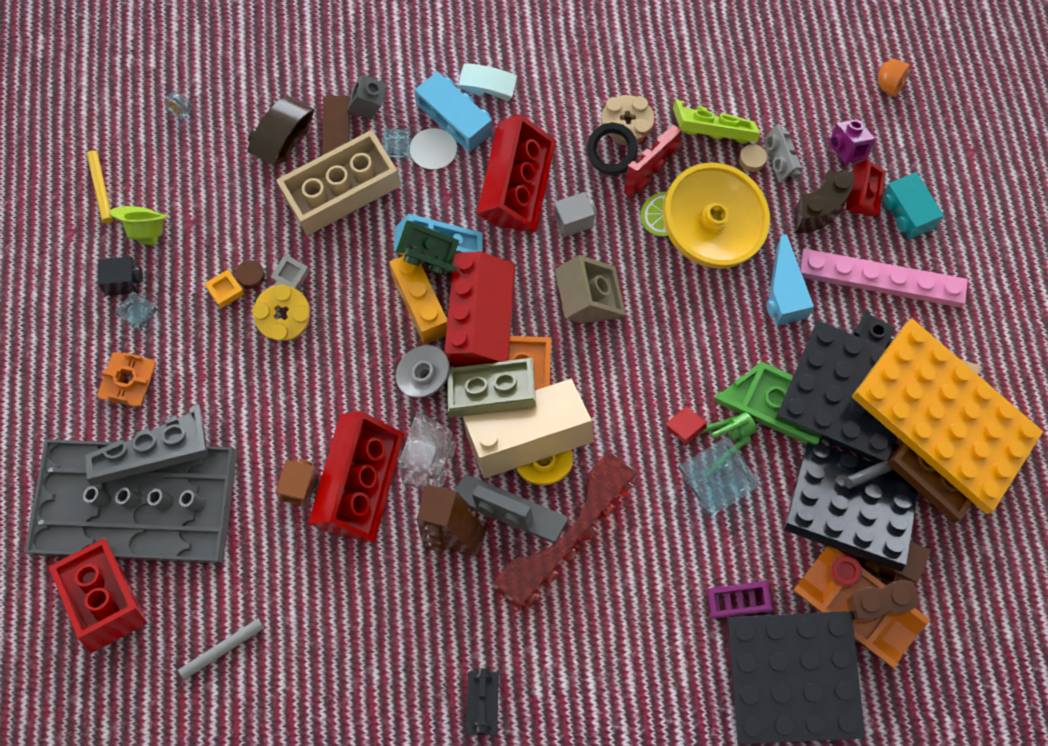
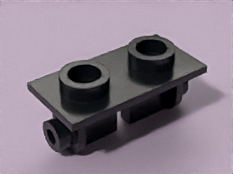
[466,668,499,736]

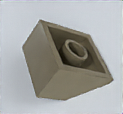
[555,255,626,324]

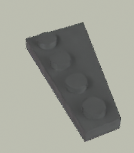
[85,405,208,486]

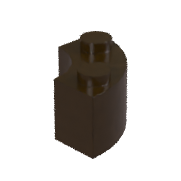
[247,96,315,165]
[795,171,854,234]

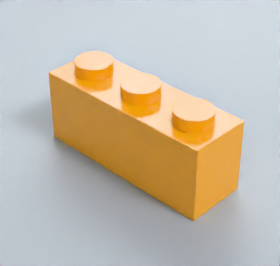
[389,256,448,345]

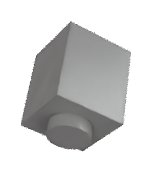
[554,192,597,237]

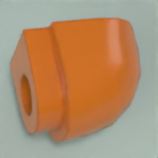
[878,59,910,97]

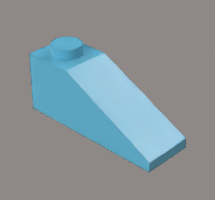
[394,214,483,253]
[767,234,814,326]

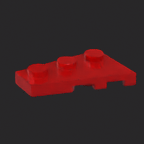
[624,125,682,198]

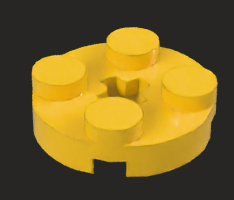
[252,284,310,341]

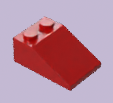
[49,538,148,654]

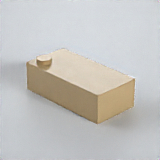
[276,130,401,236]
[462,379,594,479]

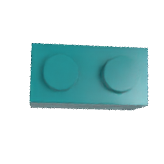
[882,172,944,240]

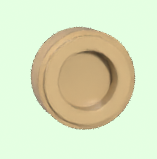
[739,144,767,172]

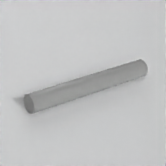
[178,618,265,680]

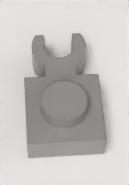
[267,254,310,290]

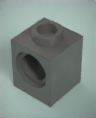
[347,75,386,120]

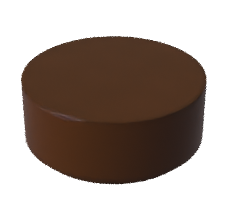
[236,260,265,289]

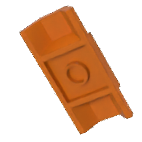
[793,546,930,669]

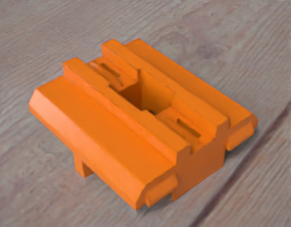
[97,352,156,407]

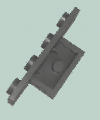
[455,475,568,544]

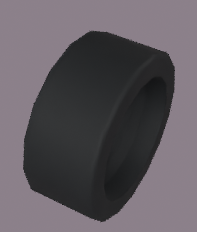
[587,122,638,176]

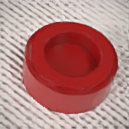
[830,556,862,587]

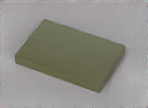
[448,358,536,418]

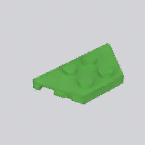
[714,362,819,445]

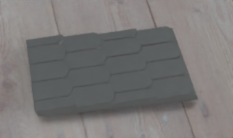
[24,439,238,563]

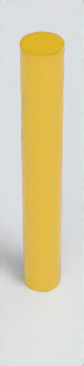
[87,151,113,224]

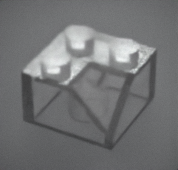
[398,412,456,490]

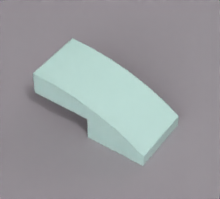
[457,63,517,102]

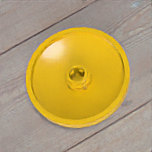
[662,163,770,269]

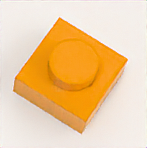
[204,269,244,309]

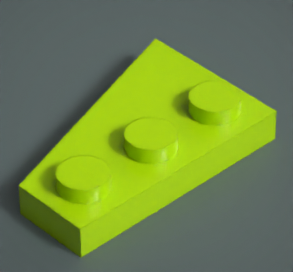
[673,99,760,143]

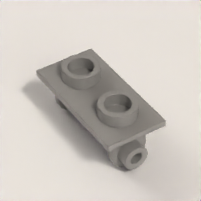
[763,124,803,183]

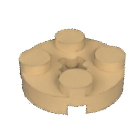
[601,95,654,146]

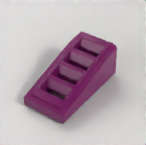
[708,580,774,619]

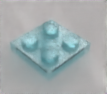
[678,436,760,517]

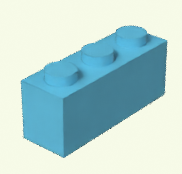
[414,71,492,153]

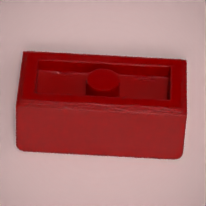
[846,159,886,217]

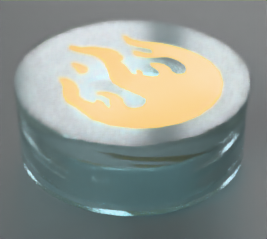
[164,93,191,119]

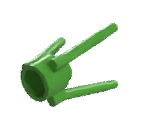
[700,412,756,477]

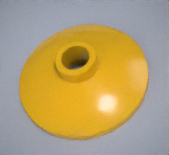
[516,450,573,485]

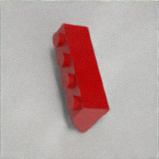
[477,114,556,233]
[444,251,516,368]
[308,411,404,543]

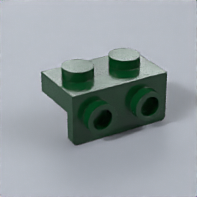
[395,221,459,275]

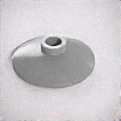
[396,345,450,398]

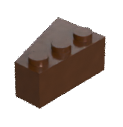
[417,484,488,558]

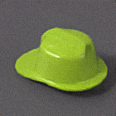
[109,206,168,245]

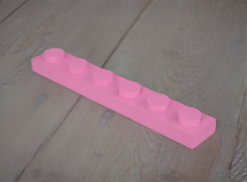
[800,249,968,308]

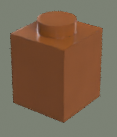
[275,459,318,508]

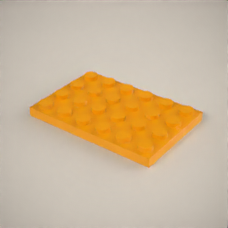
[851,318,1043,514]

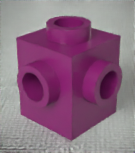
[828,119,876,164]

